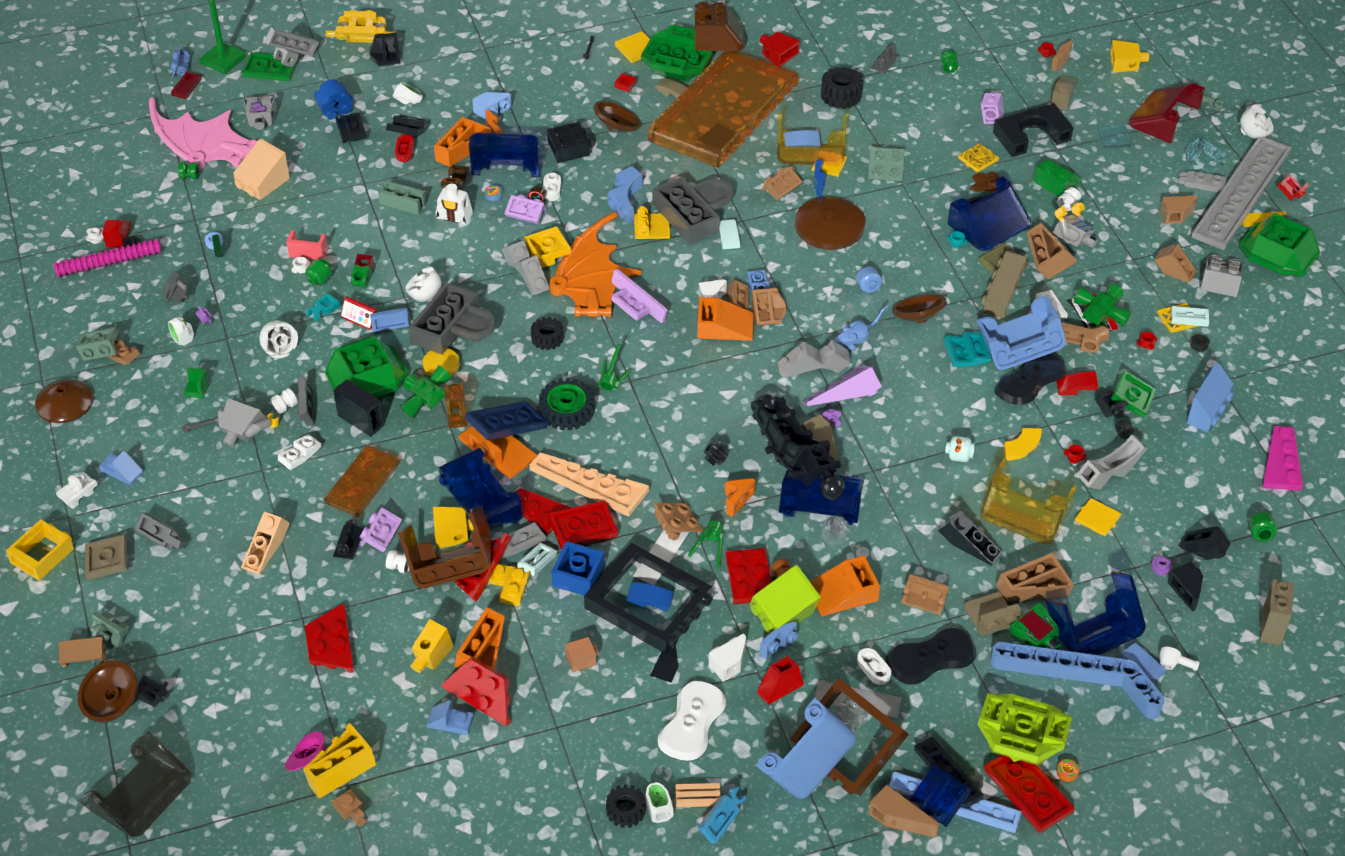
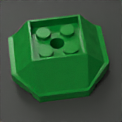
[641,24,713,82]
[1239,213,1320,277]
[325,336,409,398]

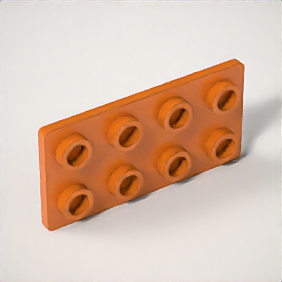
[458,426,537,479]

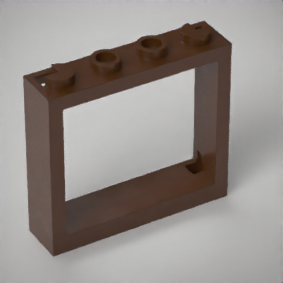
[790,678,909,796]

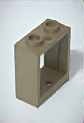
[1260,579,1294,645]

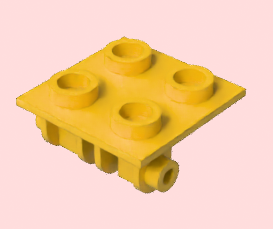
[634,206,670,239]

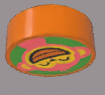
[1056,759,1079,782]

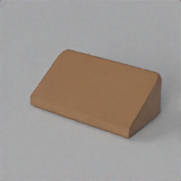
[727,280,749,311]

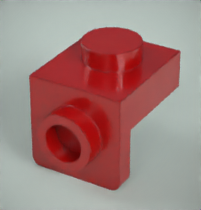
[1277,174,1309,201]

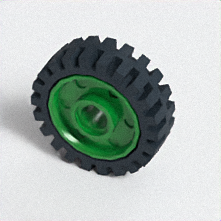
[539,378,595,430]

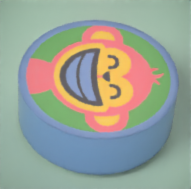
[484,185,502,201]

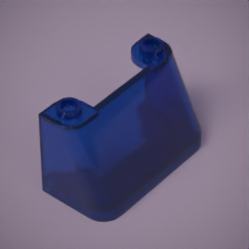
[469,133,542,178]
[438,448,522,526]

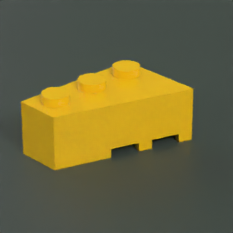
[303,723,376,799]

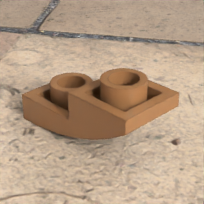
[1051,40,1073,72]
[107,339,140,365]

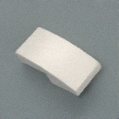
[278,434,321,470]

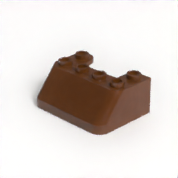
[695,2,744,51]

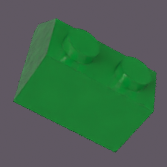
[1034,159,1082,197]

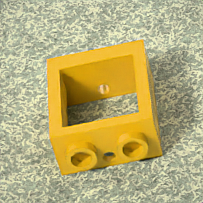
[6,519,74,581]

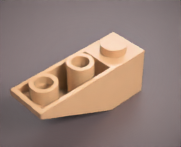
[241,512,290,575]

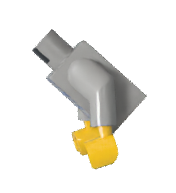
[1053,202,1098,248]
[217,398,279,447]

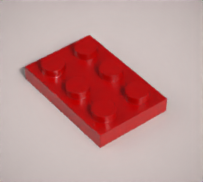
[548,501,618,550]
[725,548,772,604]

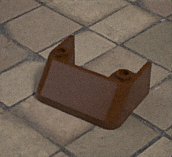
[398,506,491,588]

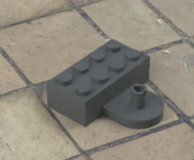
[652,177,733,245]
[409,283,495,355]

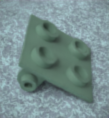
[868,147,905,182]

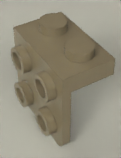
[964,592,1021,637]

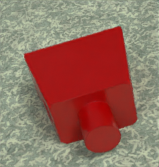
[760,32,800,68]

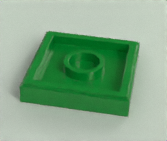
[1111,370,1156,418]

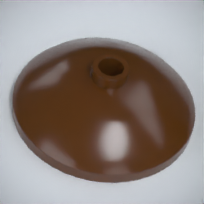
[593,101,641,132]
[892,294,947,323]
[35,379,93,423]
[78,660,138,723]

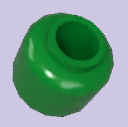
[305,258,332,285]
[1249,512,1277,542]

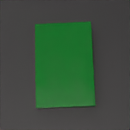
[242,52,298,82]

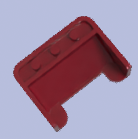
[1129,83,1205,144]

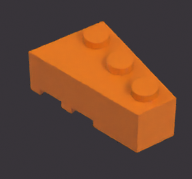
[434,117,492,167]

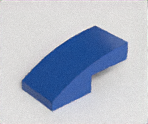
[814,160,826,197]
[626,582,673,611]

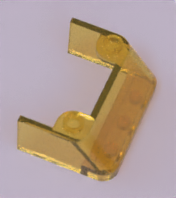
[777,112,847,165]
[980,458,1077,545]

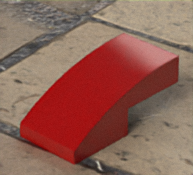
[1056,371,1098,395]

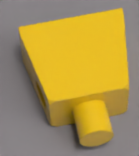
[1110,40,1149,72]
[433,507,474,549]
[410,619,454,673]

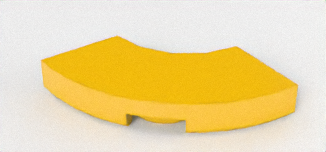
[1004,428,1042,461]

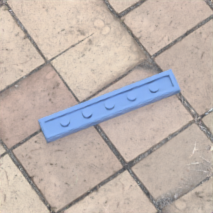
[888,771,1022,833]

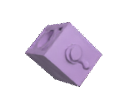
[981,93,1004,124]

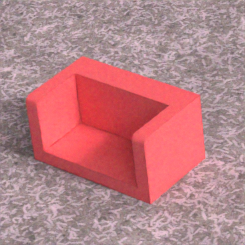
[286,230,328,260]

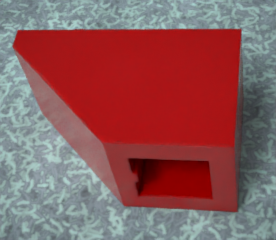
[757,656,804,705]

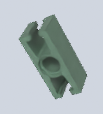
[378,181,426,215]

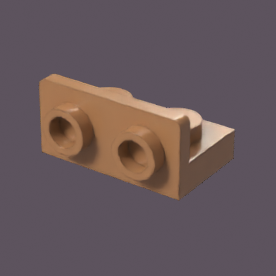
[761,167,803,201]

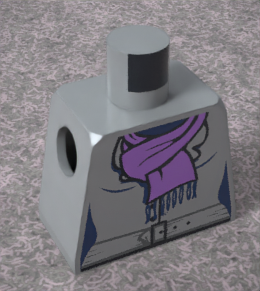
[243,95,277,130]

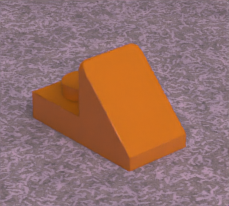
[725,478,756,517]

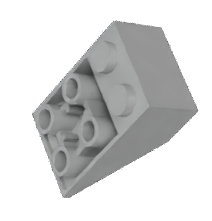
[1200,255,1243,297]

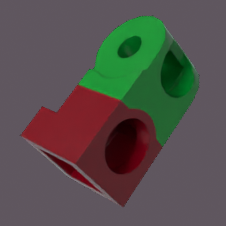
[351,254,375,287]

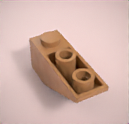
[868,785,939,838]

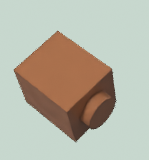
[565,637,599,672]

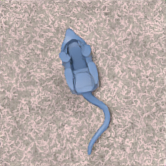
[834,306,888,350]

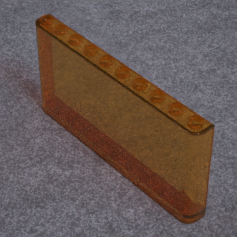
[648,51,800,168]

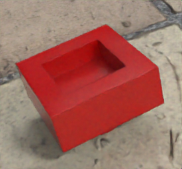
[614,73,637,92]

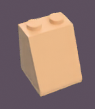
[234,139,290,200]

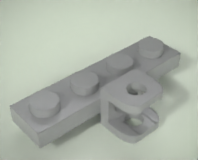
[264,27,319,67]

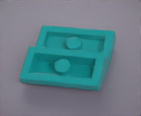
[943,332,991,367]

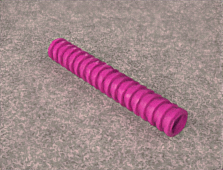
[53,238,161,278]

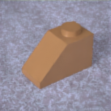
[1154,244,1197,283]

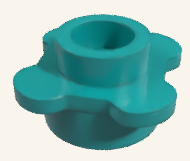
[947,231,968,248]

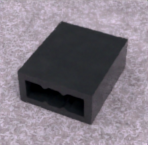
[333,379,384,437]

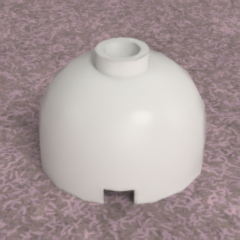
[1240,105,1273,139]
[405,266,442,302]
[259,320,298,358]

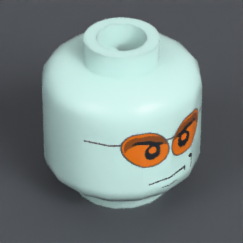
[945,436,975,462]

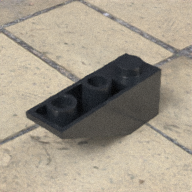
[938,510,1002,566]

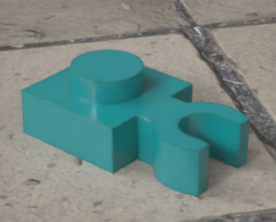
[306,293,340,321]

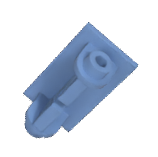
[170,44,190,77]

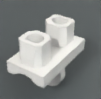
[56,472,98,508]

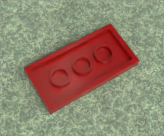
[983,755,1075,834]

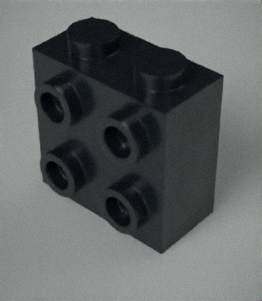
[547,122,592,163]

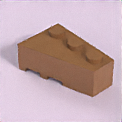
[996,552,1074,602]

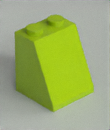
[750,565,821,633]

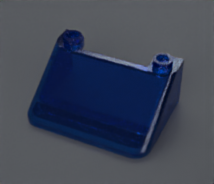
[948,176,1031,251]
[779,470,864,525]

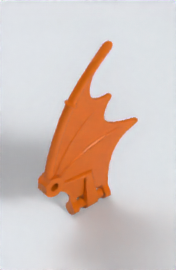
[550,212,641,317]

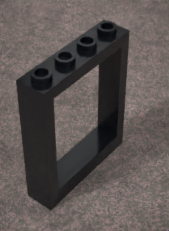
[584,543,713,654]

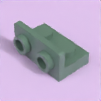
[76,327,119,361]

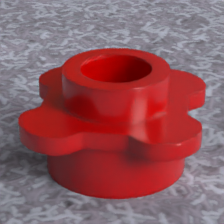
[1037,42,1057,57]
[1137,332,1158,350]
[1063,445,1087,464]

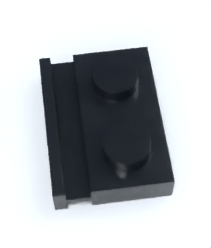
[335,113,367,143]

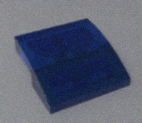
[908,765,972,828]

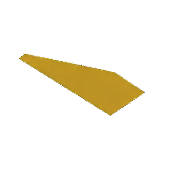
[1242,211,1286,227]

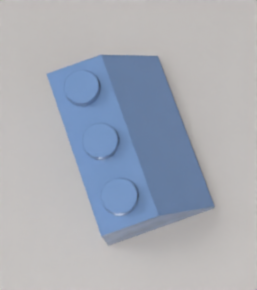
[1187,362,1234,432]

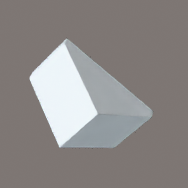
[699,279,727,299]

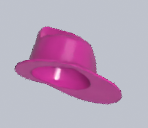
[285,732,326,771]

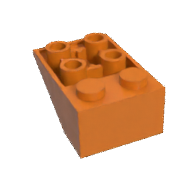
[697,297,754,341]
[810,555,880,617]

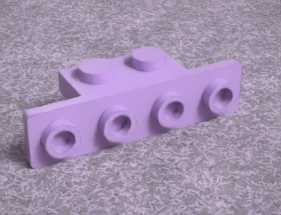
[611,269,667,323]

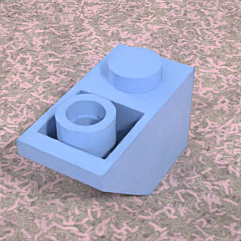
[472,92,512,122]

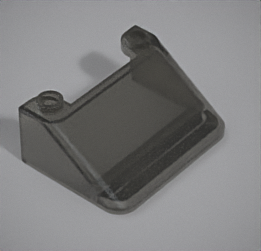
[78,731,192,837]

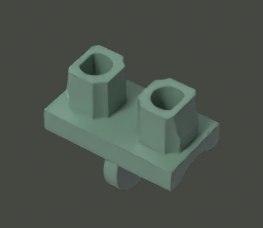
[90,611,129,648]

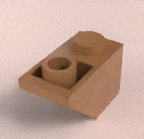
[1160,195,1198,224]

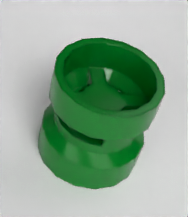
[941,50,959,73]
[178,162,199,179]

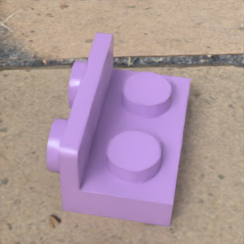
[504,195,547,224]
[359,507,402,552]

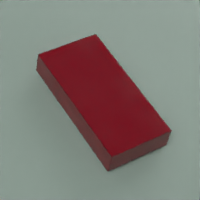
[171,72,202,99]

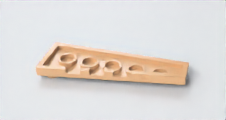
[529,453,649,517]

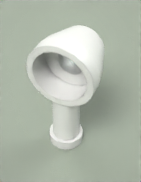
[1159,647,1200,671]

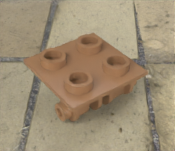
[654,503,703,541]

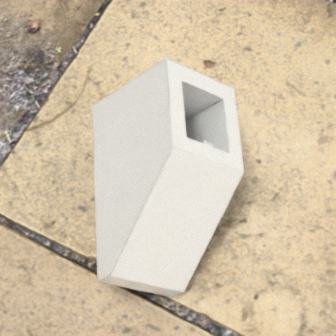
[709,634,746,682]

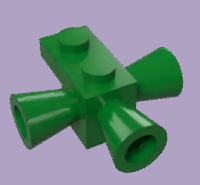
[1074,284,1132,327]
[399,365,452,419]

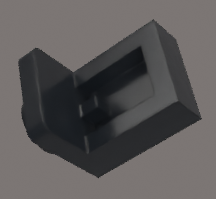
[1094,391,1128,418]
[136,675,169,708]

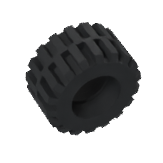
[821,67,863,109]

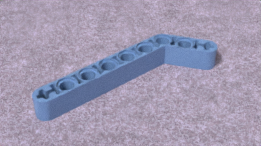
[990,642,1164,719]

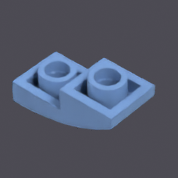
[784,130,821,150]
[747,270,770,294]
[760,621,798,659]

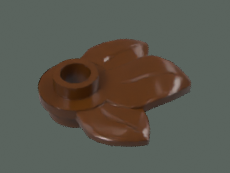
[970,172,1002,192]

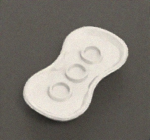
[658,681,726,761]

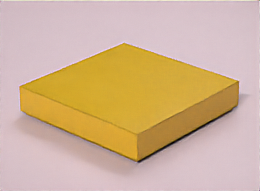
[615,31,650,63]

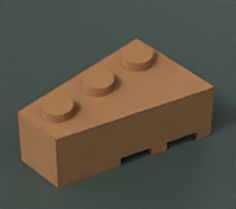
[1027,223,1078,280]

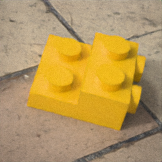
[524,226,571,268]

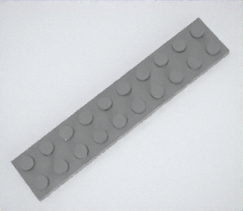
[1192,137,1292,250]

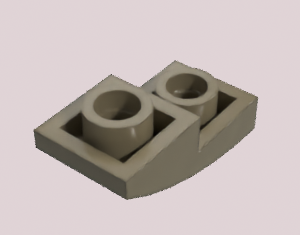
[655,78,693,103]

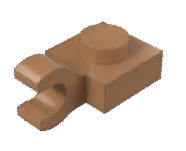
[332,790,366,827]

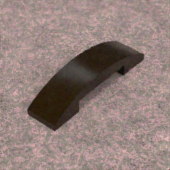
[441,166,468,190]

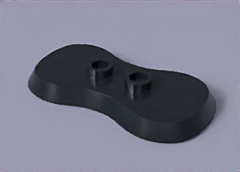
[994,354,1067,405]
[886,628,977,684]

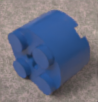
[314,79,353,120]

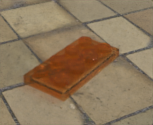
[324,446,400,517]

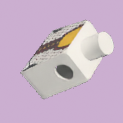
[436,184,473,225]

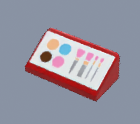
[341,296,377,330]

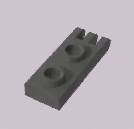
[297,376,314,426]

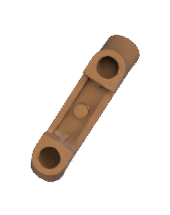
[1026,311,1109,353]

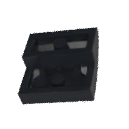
[386,115,430,136]

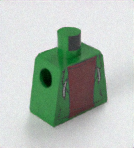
[1010,602,1061,650]

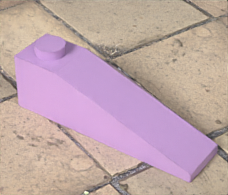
[802,365,882,406]

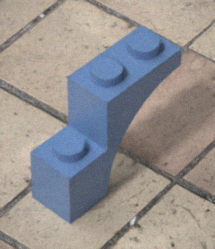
[608,166,642,223]

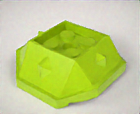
[978,693,1072,766]

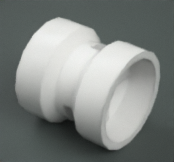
[1057,187,1081,211]
[271,388,298,414]
[386,549,409,574]

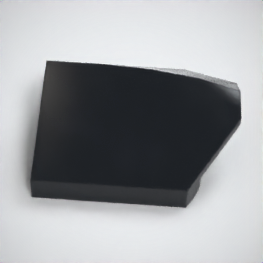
[369,32,400,66]

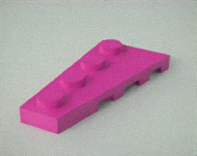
[1262,426,1303,491]

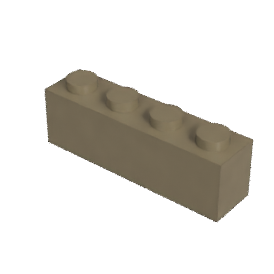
[981,251,1027,319]

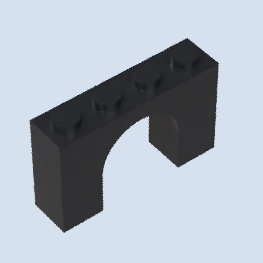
[993,104,1074,157]

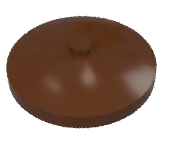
[795,197,865,250]

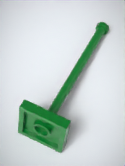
[199,0,246,74]

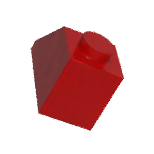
[102,220,132,248]

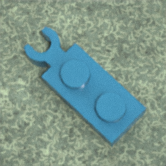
[698,787,746,843]

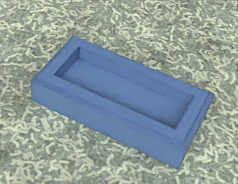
[370,307,409,333]
[1120,643,1166,683]

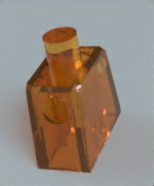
[444,384,468,429]

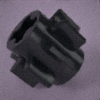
[704,441,728,466]

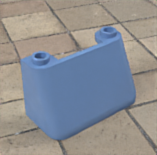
[976,295,1066,370]
[756,698,856,799]

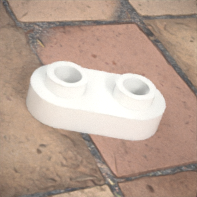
[543,173,561,201]
[857,648,891,685]

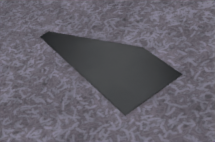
[650,646,679,683]

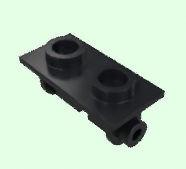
[333,519,363,560]

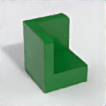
[184,368,209,399]

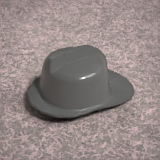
[164,271,189,303]

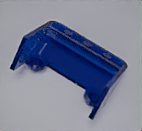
[1046,571,1146,655]

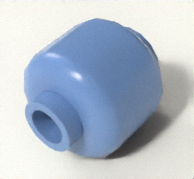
[856,267,882,293]

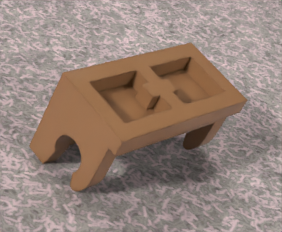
[901,574,949,615]
[59,637,106,667]

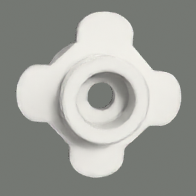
[86,227,104,244]
[291,257,310,273]

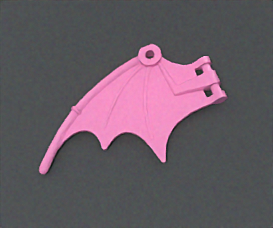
[149,97,257,170]

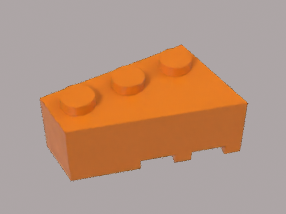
[455,607,505,669]

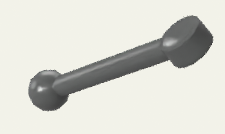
[182,416,218,433]

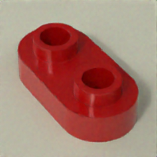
[395,135,414,162]

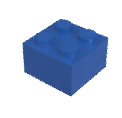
[551,541,605,596]

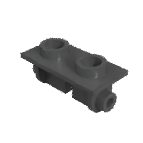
[870,44,899,74]

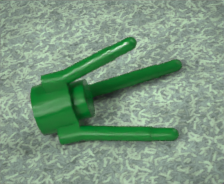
[598,343,631,391]
[688,520,725,568]

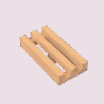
[676,783,720,807]

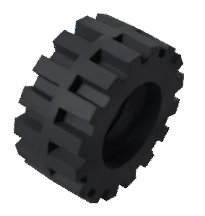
[531,317,564,350]
[606,785,646,828]

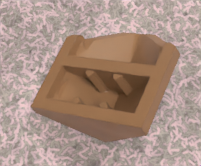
[752,288,786,326]

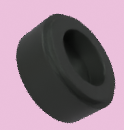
[1190,334,1210,352]
[1115,419,1134,439]

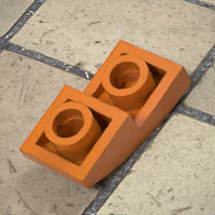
[486,109,502,145]

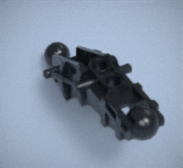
[751,394,845,500]

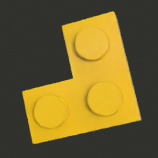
[487,564,531,606]

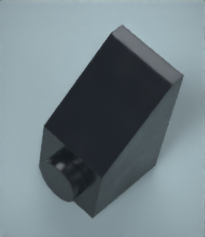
[1179,526,1231,560]
[1168,561,1203,612]

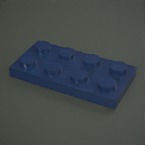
[465,401,549,440]

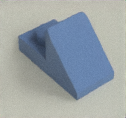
[99,451,143,486]
[426,700,474,735]

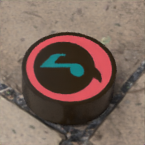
[528,187,546,202]

